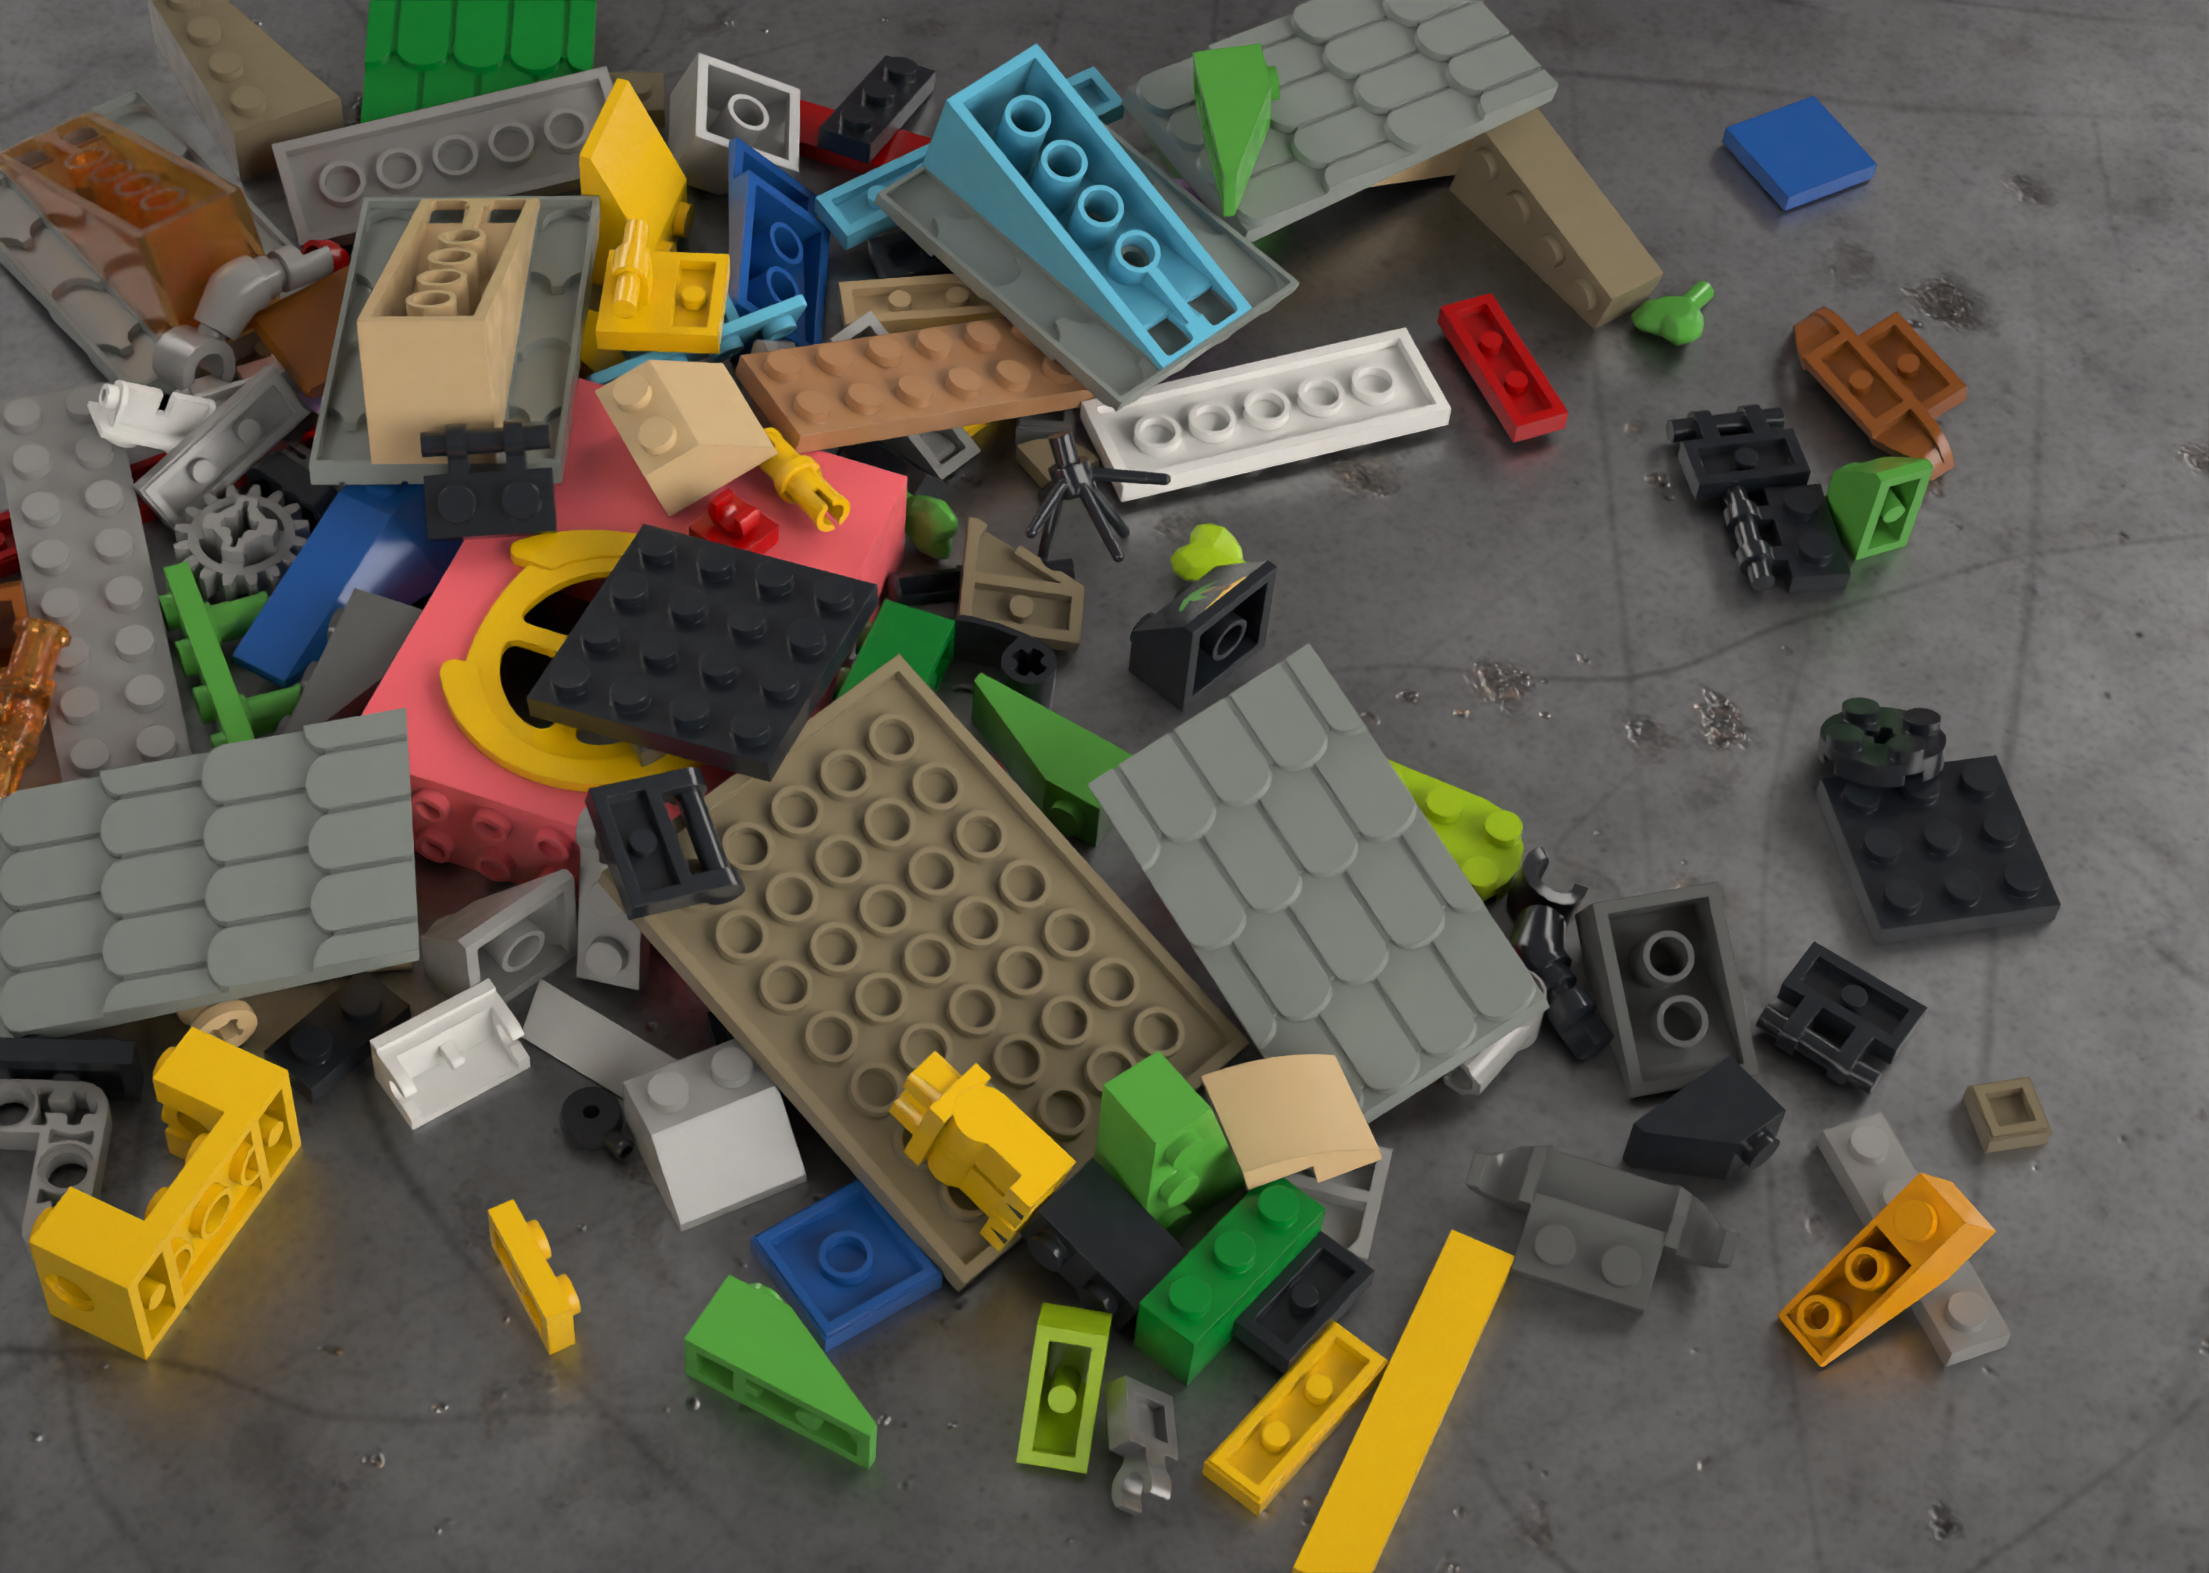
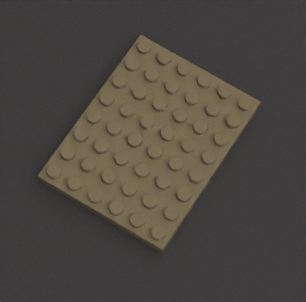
[598,654,1250,1292]

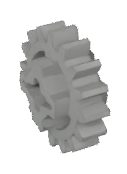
[173,484,311,601]

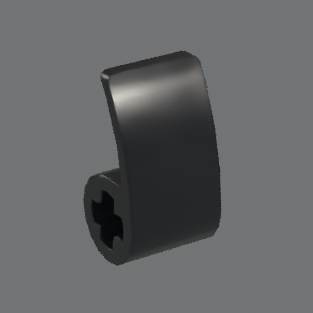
[953,615,1057,710]

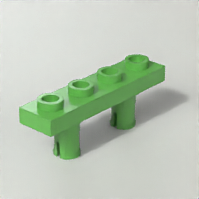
[158,561,301,750]

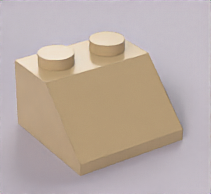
[595,359,778,517]

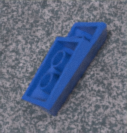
[729,136,830,362]

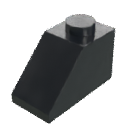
[1622,1056,1786,1180]

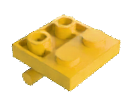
[595,219,730,354]

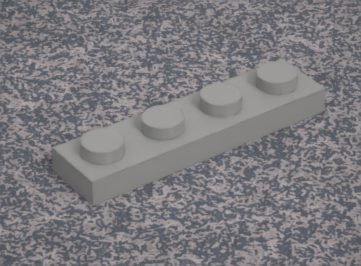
[1817,1112,2012,1367]

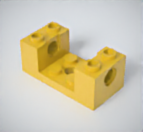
[28,1026,301,1360]

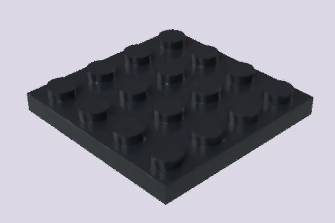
[527,524,879,782]

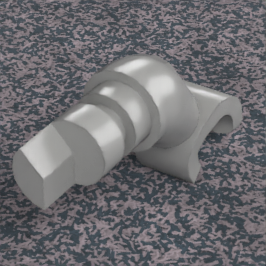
[152,244,334,391]

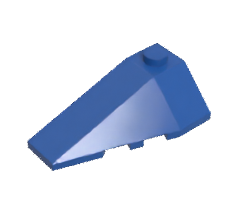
[232,481,464,688]

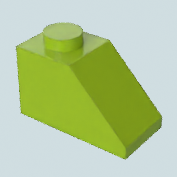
[1016,1302,1113,1474]

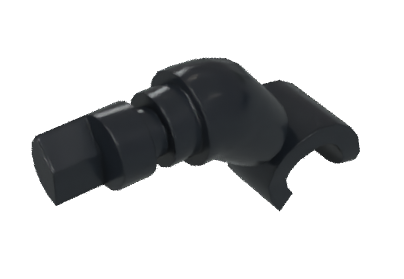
[1507,847,1615,1060]

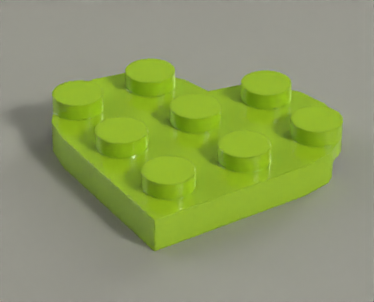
[1387,759,1524,901]

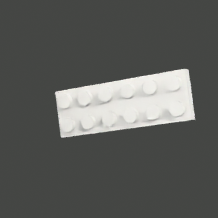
[1080,327,1451,502]

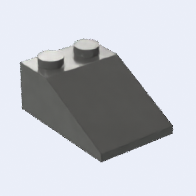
[1574,881,1759,1099]

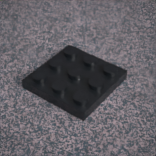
[1816,755,2061,945]

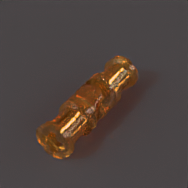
[0,617,72,798]

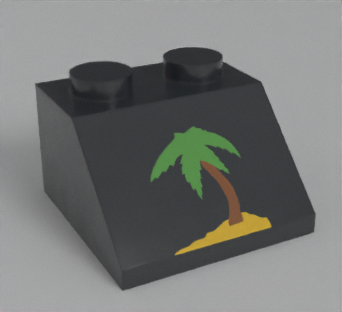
[1128,560,1277,712]

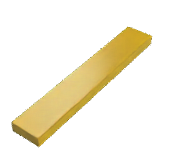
[1292,1230,1515,1573]

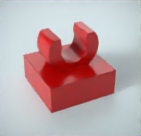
[689,488,779,555]

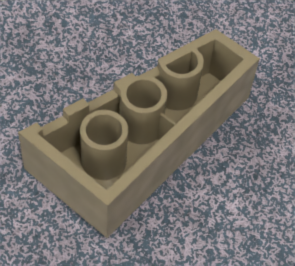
[148,0,344,182]
[1449,108,1664,330]

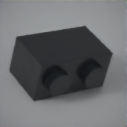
[1020,1157,1188,1331]

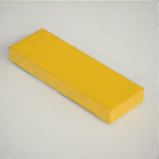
[1202,1321,1389,1516]

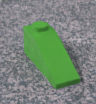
[1192,43,1280,217]
[971,673,1133,848]
[684,1274,877,1470]

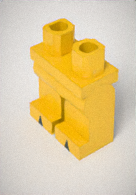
[888,1051,1076,1252]

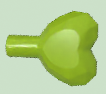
[1170,523,1247,581]

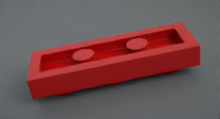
[1437,293,1569,443]

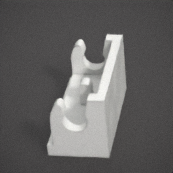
[370,978,531,1130]

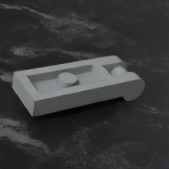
[576,807,650,990]

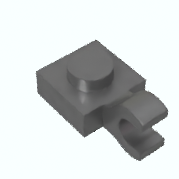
[1104,1375,1179,1516]

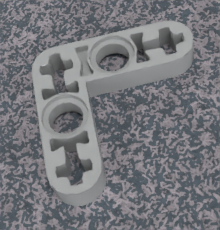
[0,1079,113,1265]

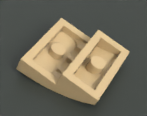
[1201,1054,1382,1190]

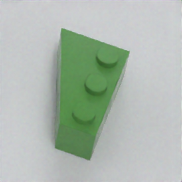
[1094,1050,1245,1239]

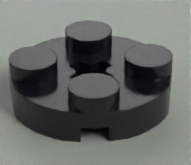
[1818,697,1947,788]

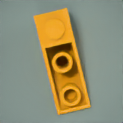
[1777,1172,1996,1367]

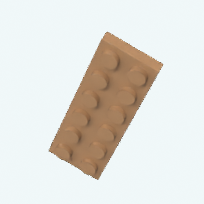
[735,317,1094,454]

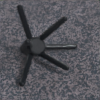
[1025,430,1171,562]

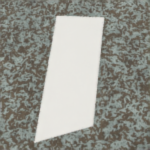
[522,978,678,1099]

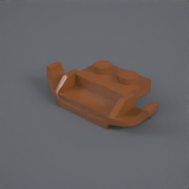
[1793,306,1967,482]

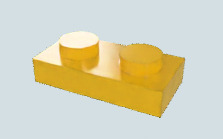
[488,1199,581,1355]

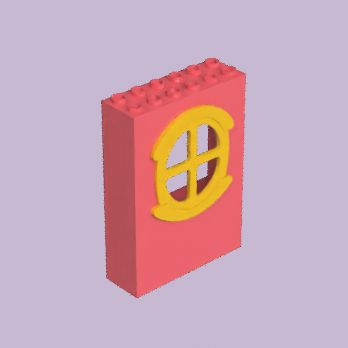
[361,378,907,904]

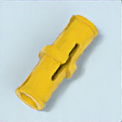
[758,427,850,532]

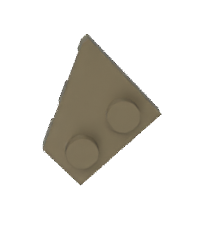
[956,517,1085,652]

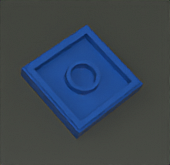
[1722,96,1877,211]
[750,1179,943,1353]

